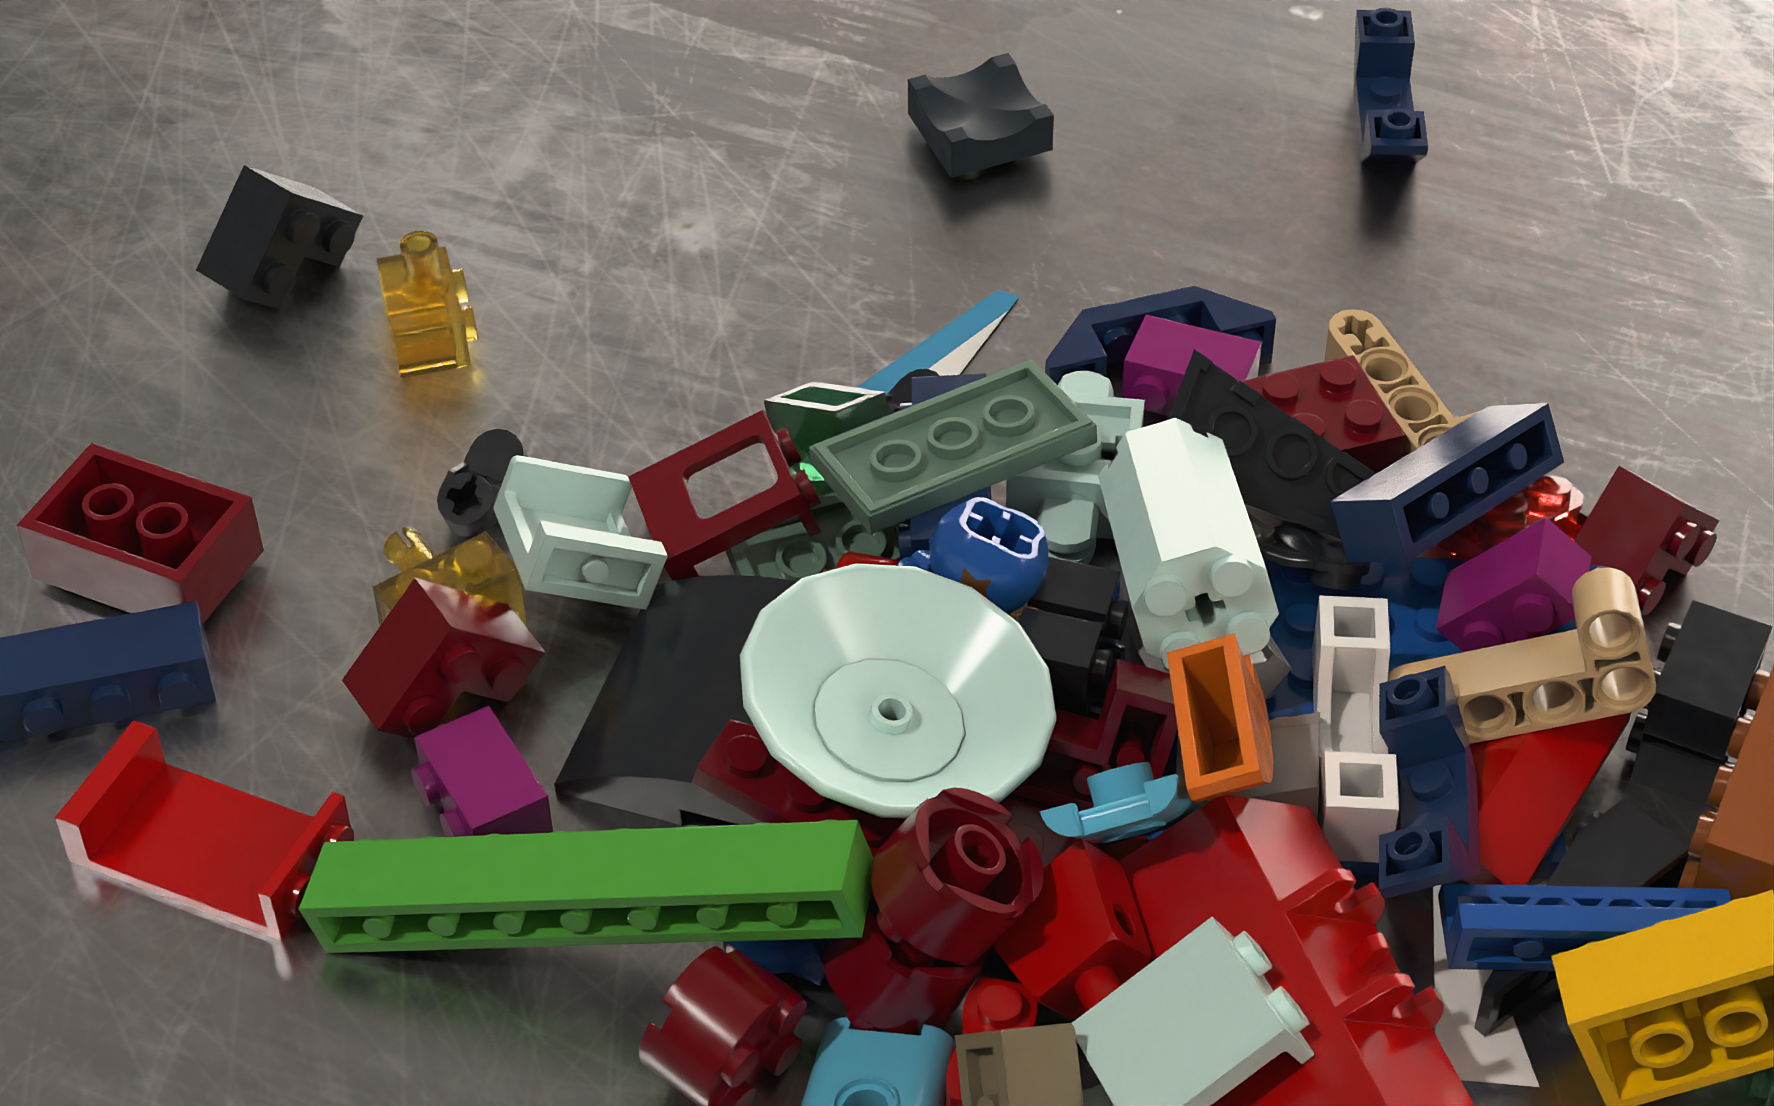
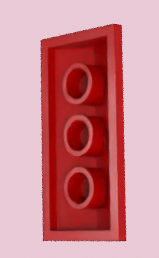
[1395,712,1631,885]

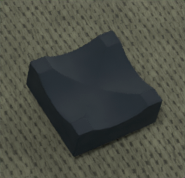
[908,53,1054,178]

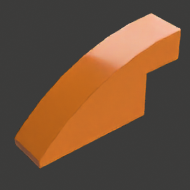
[1167,633,1274,803]

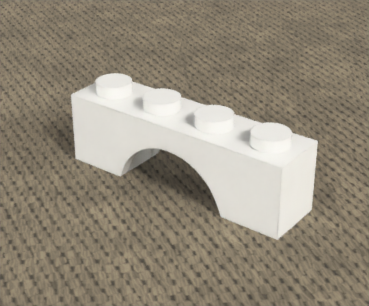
[1312,596,1399,863]

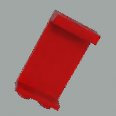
[55,720,354,940]

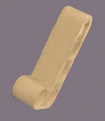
[1324,309,1479,458]
[1388,568,1656,744]

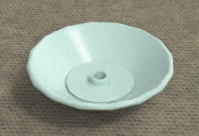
[740,563,1057,819]

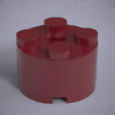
[870,787,1044,966]
[821,892,992,1036]
[639,944,807,1106]

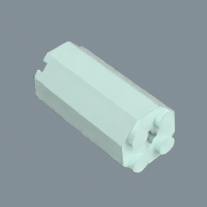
[1098,418,1279,669]

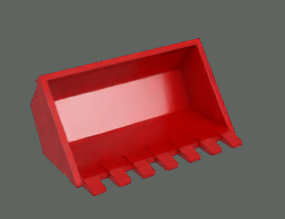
[1119,795,1475,1106]

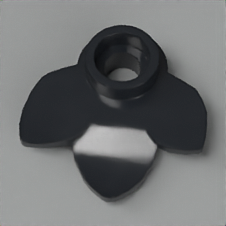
[1258,525,1371,590]

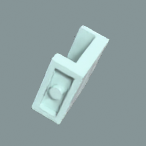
[493,455,668,610]
[1071,916,1314,1106]

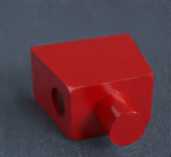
[992,838,1152,1021]

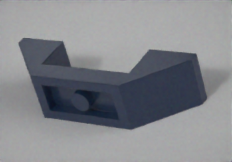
[1353,8,1428,164]
[1045,286,1276,385]
[1379,665,1480,898]

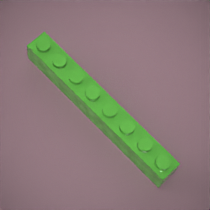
[299,820,873,953]

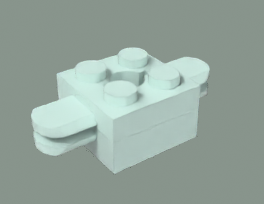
[1006,371,1145,565]

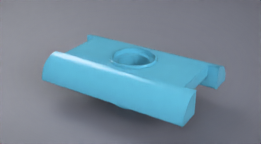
[1040,762,1207,845]
[801,1017,956,1106]

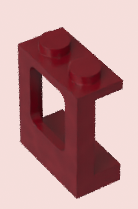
[628,410,821,580]

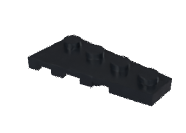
[1167,349,1376,541]

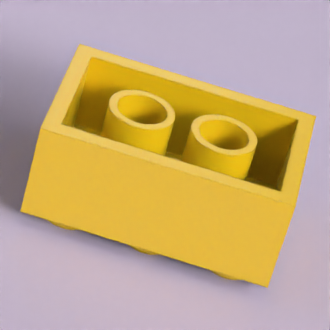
[1552,890,1774,1106]

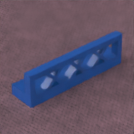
[1438,884,1731,971]

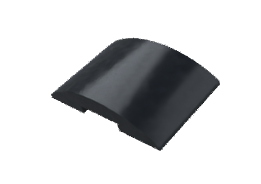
[554,575,889,825]

